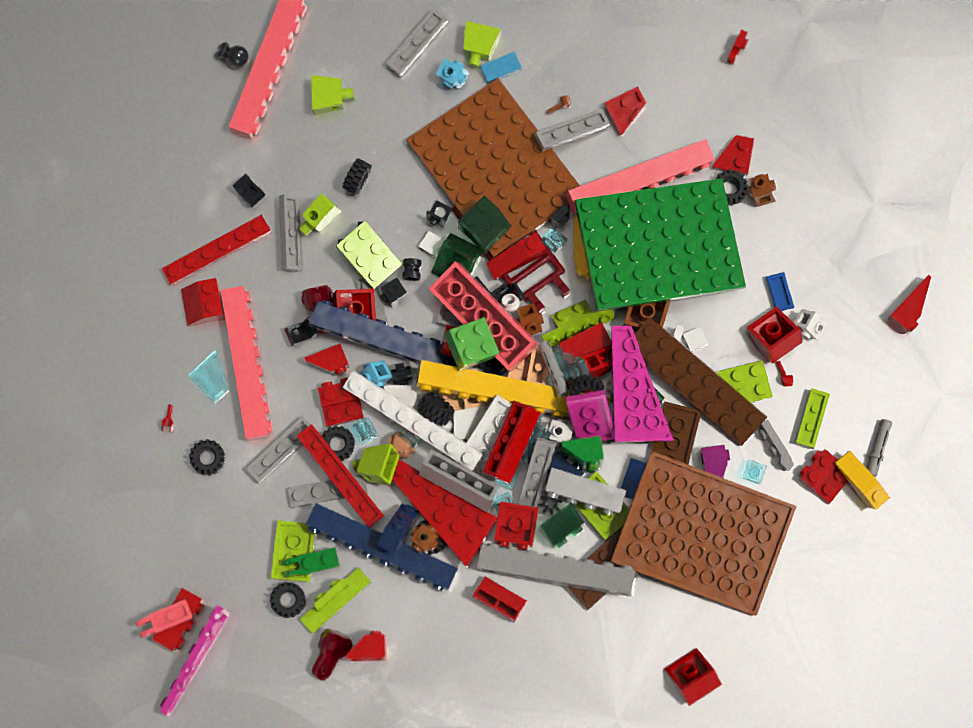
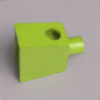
[463,21,501,68]
[311,75,354,115]
[299,193,341,236]
[353,443,399,485]

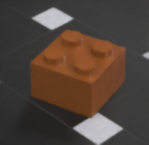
[623,300,671,332]

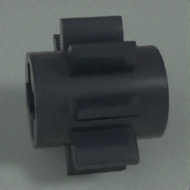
[391,362,412,385]
[538,495,562,516]

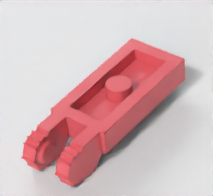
[135,599,193,638]

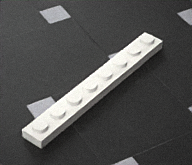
[343,371,483,471]

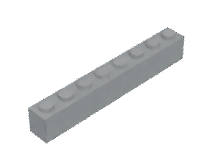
[477,543,637,597]

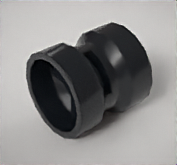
[402,258,422,281]

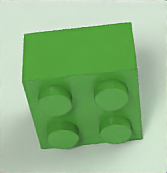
[445,317,499,371]

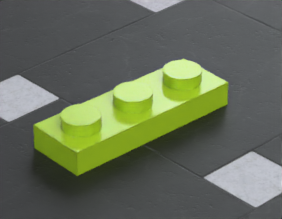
[795,388,830,449]

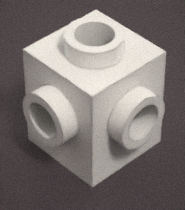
[794,309,827,340]
[544,418,574,448]

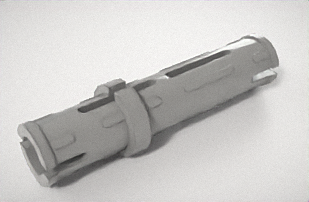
[538,341,570,397]
[867,419,893,477]

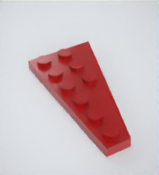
[392,459,497,568]

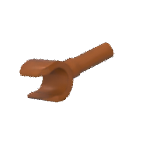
[547,95,571,114]

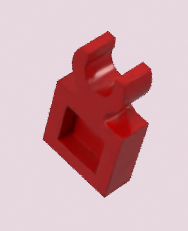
[726,29,749,64]

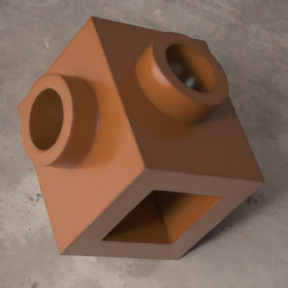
[748,174,777,207]
[516,303,544,336]
[410,524,439,554]

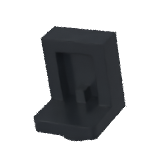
[233,174,266,207]
[548,204,570,230]
[380,278,407,308]
[284,317,318,347]
[477,357,507,376]

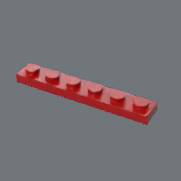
[161,215,271,286]
[297,424,384,527]

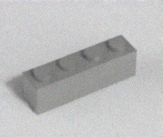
[419,449,500,512]
[543,468,626,516]

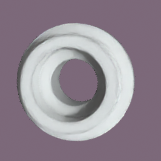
[501,294,520,312]

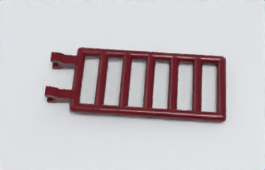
[452,206,570,314]

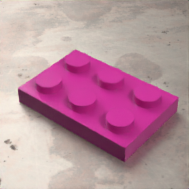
[566,390,615,441]

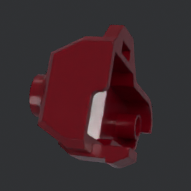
[301,285,333,334]
[312,628,353,681]

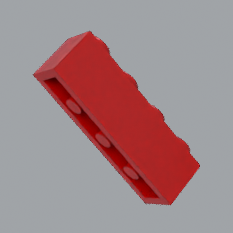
[482,400,541,484]

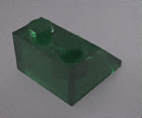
[458,195,512,253]
[431,233,484,277]
[539,502,585,549]

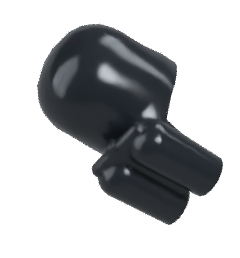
[214,42,249,69]

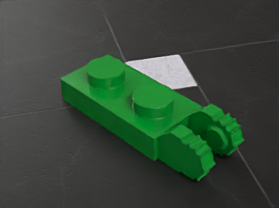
[282,547,340,577]

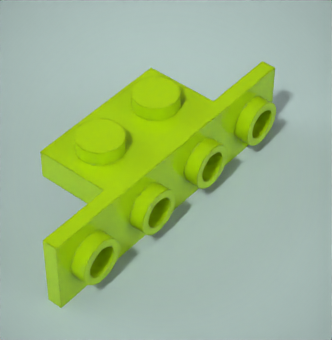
[541,299,615,348]
[300,567,371,634]

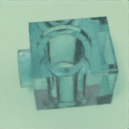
[351,417,378,446]

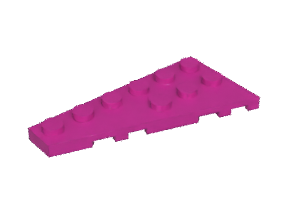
[611,326,674,442]
[160,605,230,716]

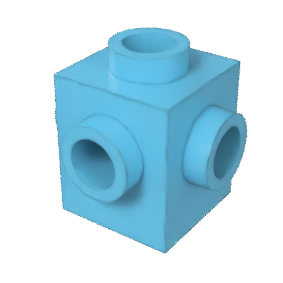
[436,58,469,88]
[359,360,392,388]

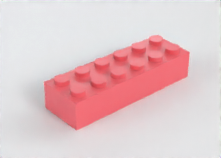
[429,261,539,371]

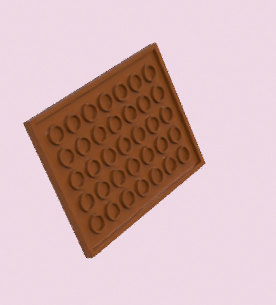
[406,78,580,258]
[610,451,797,616]

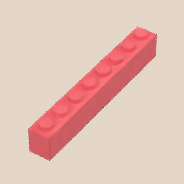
[229,0,306,139]
[565,139,715,215]
[221,286,273,442]

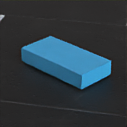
[480,51,522,84]

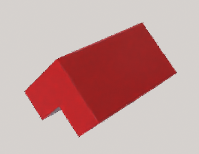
[558,322,612,367]
[473,576,527,623]

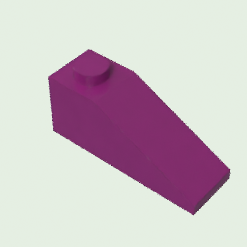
[700,445,730,478]

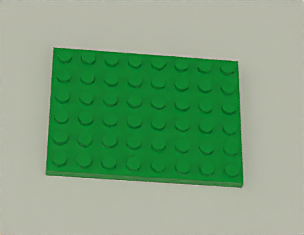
[574,178,746,311]

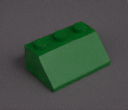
[560,436,604,473]

